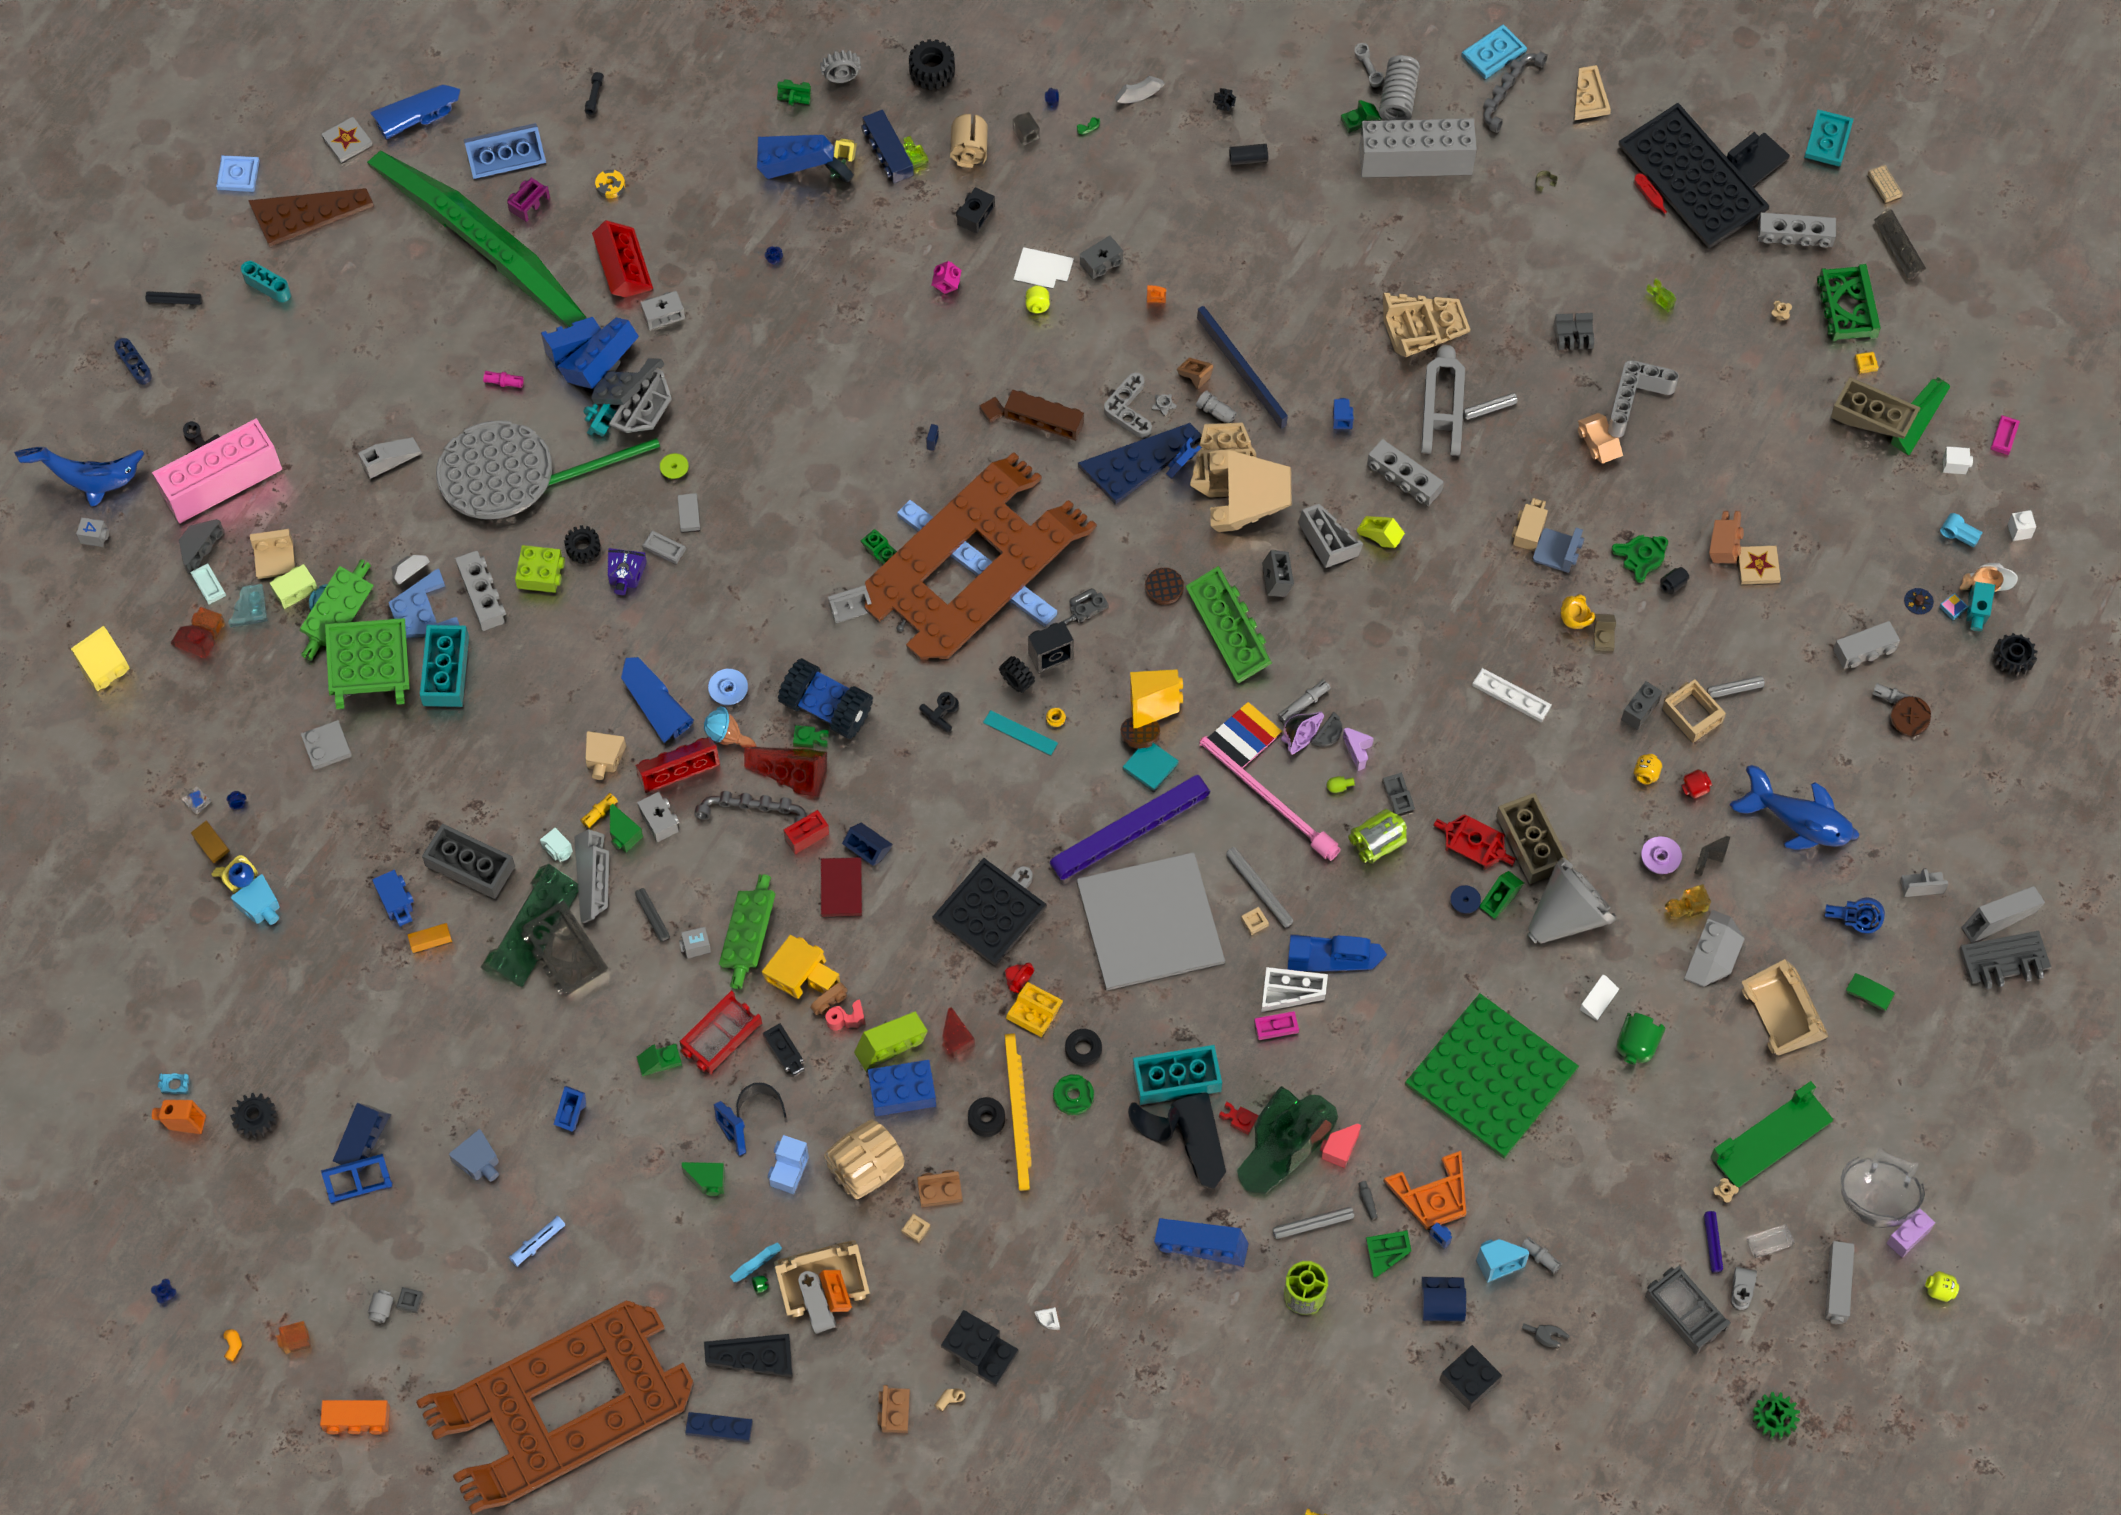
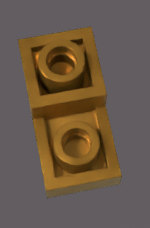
[191,820,230,863]

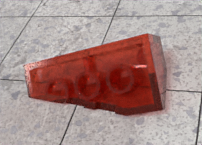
[744,747,827,797]

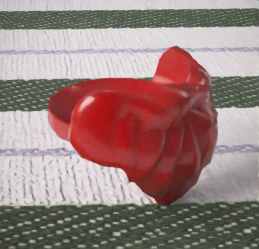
[1005,963,1035,993]

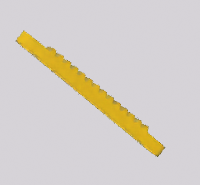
[1005,1033,1031,1191]

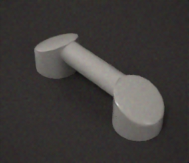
[1354,43,1384,87]

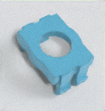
[158,1073,189,1094]

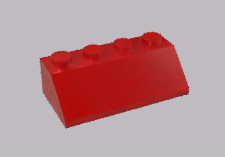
[592,220,653,298]
[635,737,720,793]

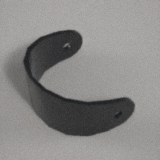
[736,1083,787,1118]
[1128,1102,1180,1142]

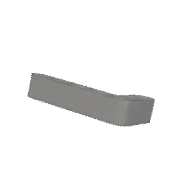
[1608,360,1679,438]

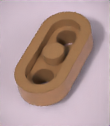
[810,983,847,1015]

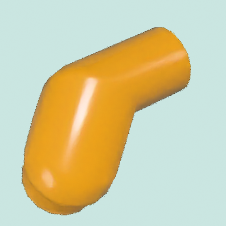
[223,1329,242,1362]

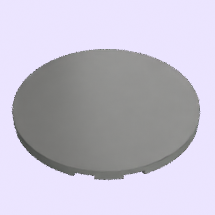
[436,421,552,519]

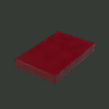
[821,857,862,917]

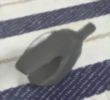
[1522,1323,1570,1348]

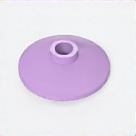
[1641,836,1682,874]

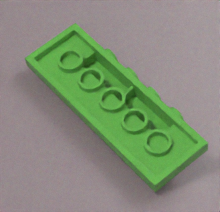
[1186,566,1272,683]

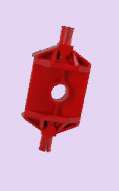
[1434,814,1516,870]

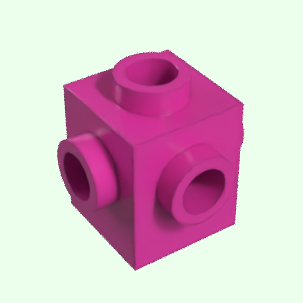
[931,261,962,294]

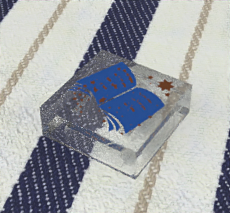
[182,786,211,814]

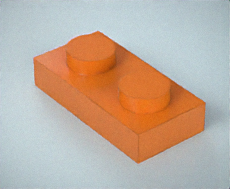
[819,1270,852,1312]

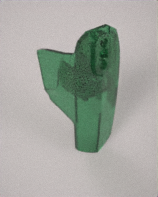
[1237,1086,1338,1194]

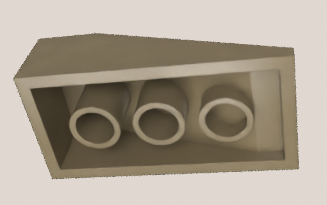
[1830,377,1920,439]

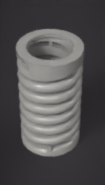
[1379,55,1420,121]

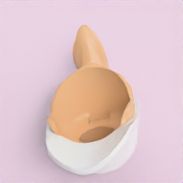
[1960,563,2018,592]

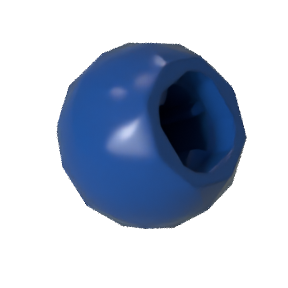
[228,862,254,888]

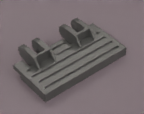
[1959,931,2051,989]

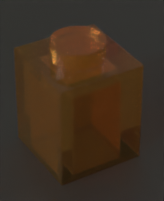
[191,607,225,639]
[276,1321,311,1354]

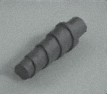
[1358,1181,1378,1220]

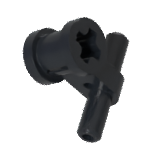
[183,421,220,455]
[919,692,959,732]

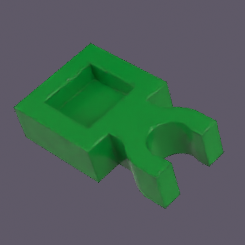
[793,725,829,748]

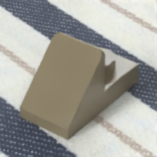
[1594,614,1616,651]

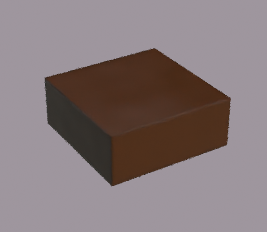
[979,397,1004,423]

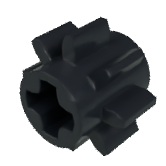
[1213,88,1236,111]

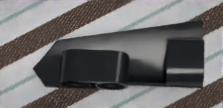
[1170,1093,1226,1189]

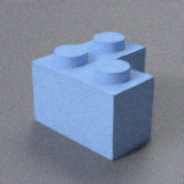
[768,1135,809,1194]

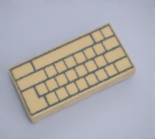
[1867,165,1903,203]

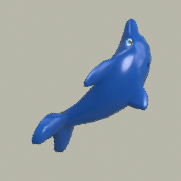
[14,447,144,507]
[1729,765,1859,850]

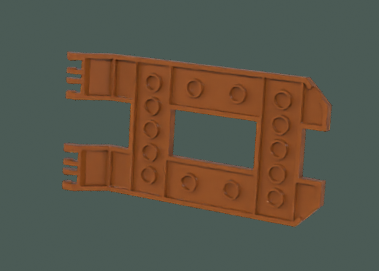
[865,452,1097,660]
[416,1300,694,1514]

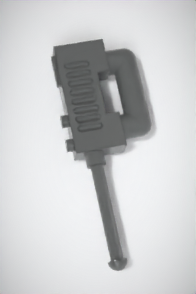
[1059,588,1109,624]

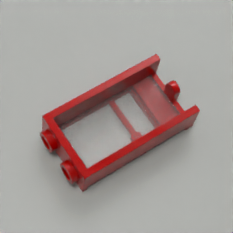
[679,990,762,1075]

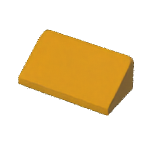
[407,923,452,953]

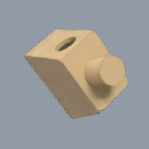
[586,731,626,780]

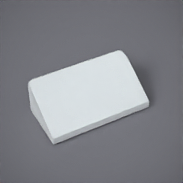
[1580,975,1619,1021]

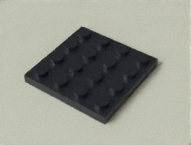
[932,858,1047,967]

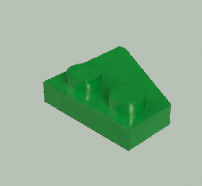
[1365,1230,1411,1278]

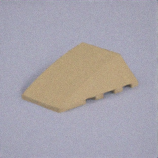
[1383,293,1471,357]
[1190,423,1257,498]

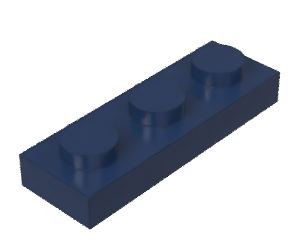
[685,1412,753,1442]

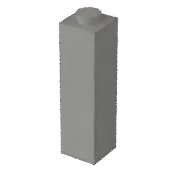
[1825,1241,1854,1324]

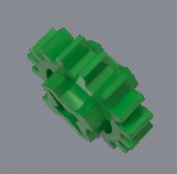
[1752,1392,1800,1440]

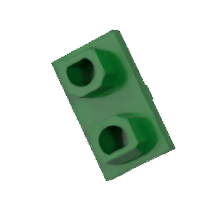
[777,79,811,106]

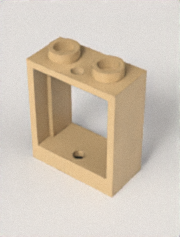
[1662,679,1726,743]

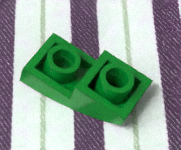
[860,529,897,565]
[1846,973,1895,1011]

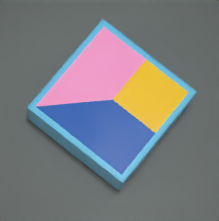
[1939,593,1968,620]

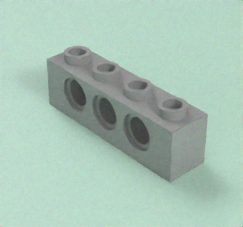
[1758,212,1836,248]
[1367,439,1444,507]
[455,550,506,631]

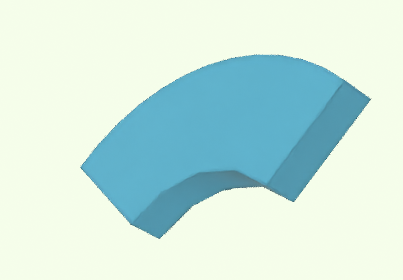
[730,1242,782,1282]

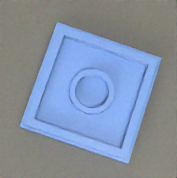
[216,155,260,192]

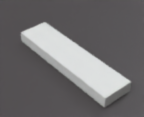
[1472,668,1552,723]

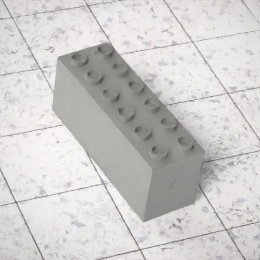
[1359,118,1477,178]

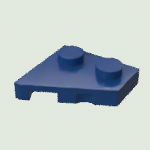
[714,1101,746,1156]

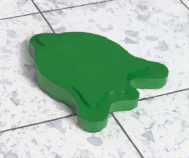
[1611,535,1668,583]

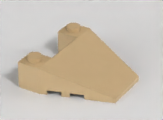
[1210,450,1292,532]

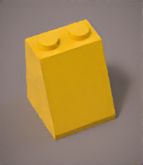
[1130,669,1183,728]

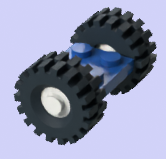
[778,658,873,739]

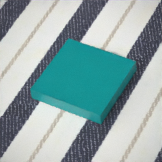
[1123,743,1179,792]

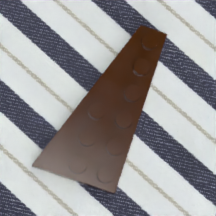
[248,188,374,247]

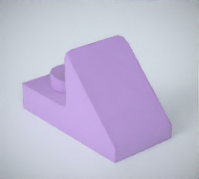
[1343,728,1373,771]

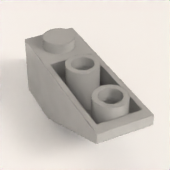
[358,437,422,479]

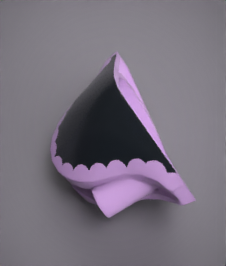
[1281,712,1324,755]

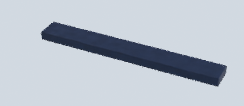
[1197,306,1288,429]

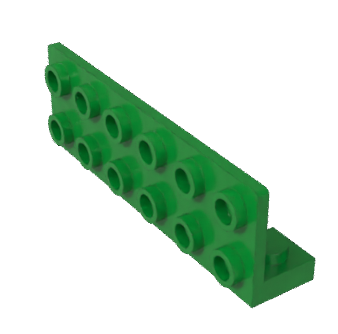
[1711,1081,1833,1188]

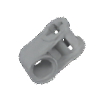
[1731,1267,1757,1310]

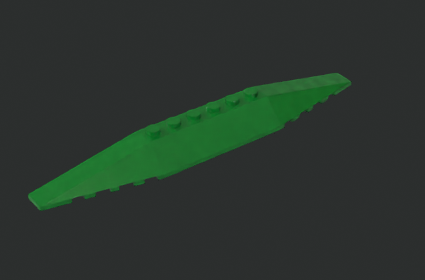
[367,150,587,328]

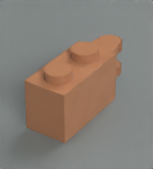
[1709,511,1744,563]

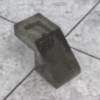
[1694,836,1730,875]

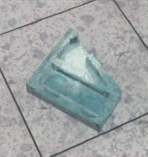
[228,584,268,628]

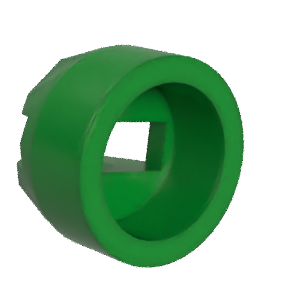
[752,1276,769,1294]

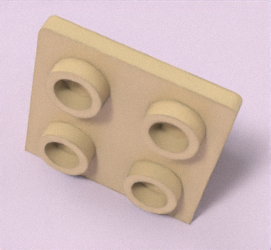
[250,529,295,579]

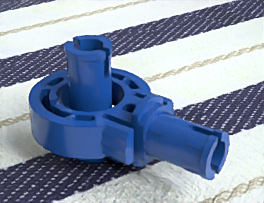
[1825,897,1885,933]

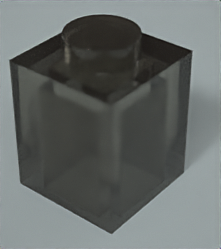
[1013,112,1040,146]

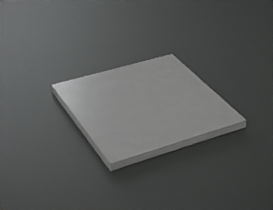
[1077,852,1225,991]

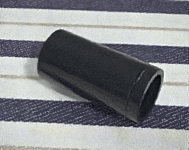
[1229,143,1268,166]

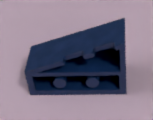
[333,1103,391,1171]

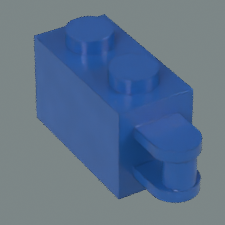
[372,869,414,927]

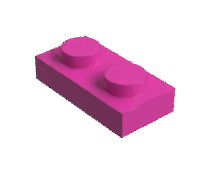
[1254,1011,1299,1040]

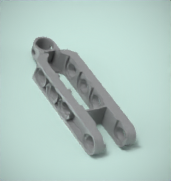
[1421,344,1465,456]

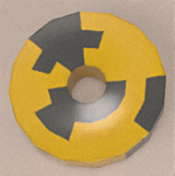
[595,170,625,198]

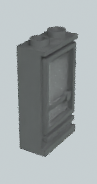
[1645,1265,1731,1354]

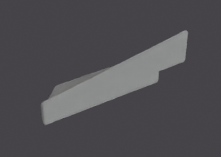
[574,830,609,923]

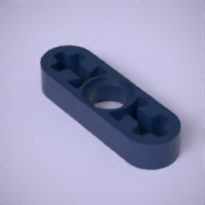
[114,338,152,384]

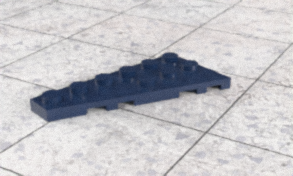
[1078,423,1202,505]

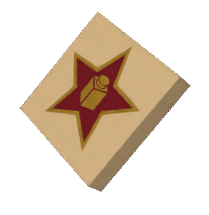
[1737,546,1781,584]

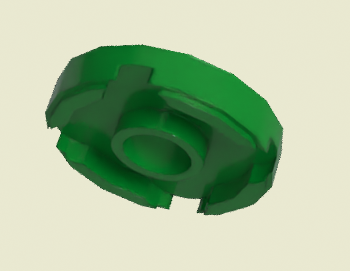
[1053,1074,1094,1115]

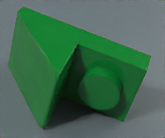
[1341,100,1382,133]
[637,1044,682,1077]

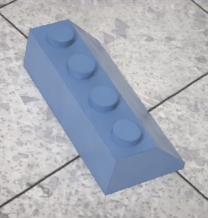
[464,123,546,179]

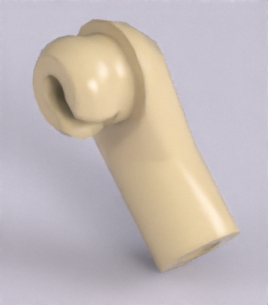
[934,1388,965,1412]

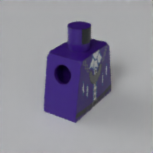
[608,548,647,595]

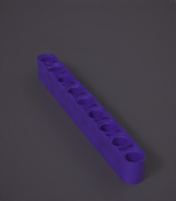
[1049,775,1211,880]

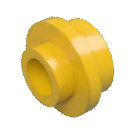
[1046,708,1066,727]

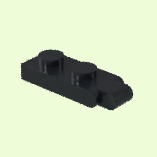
[763,1023,805,1077]

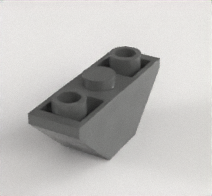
[179,519,224,575]

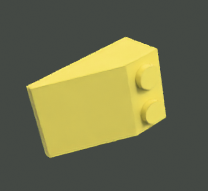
[71,626,130,692]

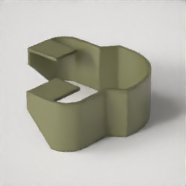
[1535,171,1558,192]

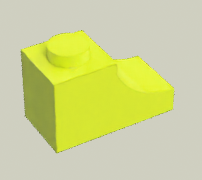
[1356,516,1405,548]

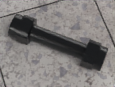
[584,72,604,115]

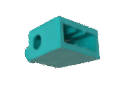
[1966,581,1995,631]

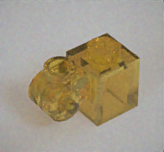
[1665,884,1711,919]

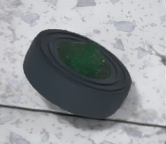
[824,157,854,183]

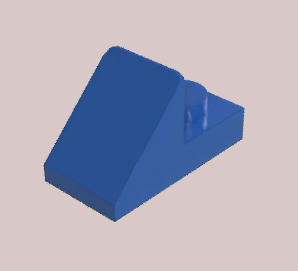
[553,1086,586,1132]

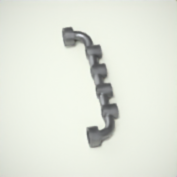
[1483,51,1548,133]
[694,791,807,823]

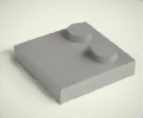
[301,720,352,770]

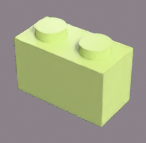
[270,564,318,609]

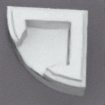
[1035,1307,1060,1330]

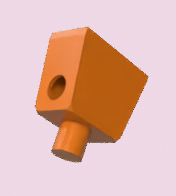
[152,1100,206,1134]

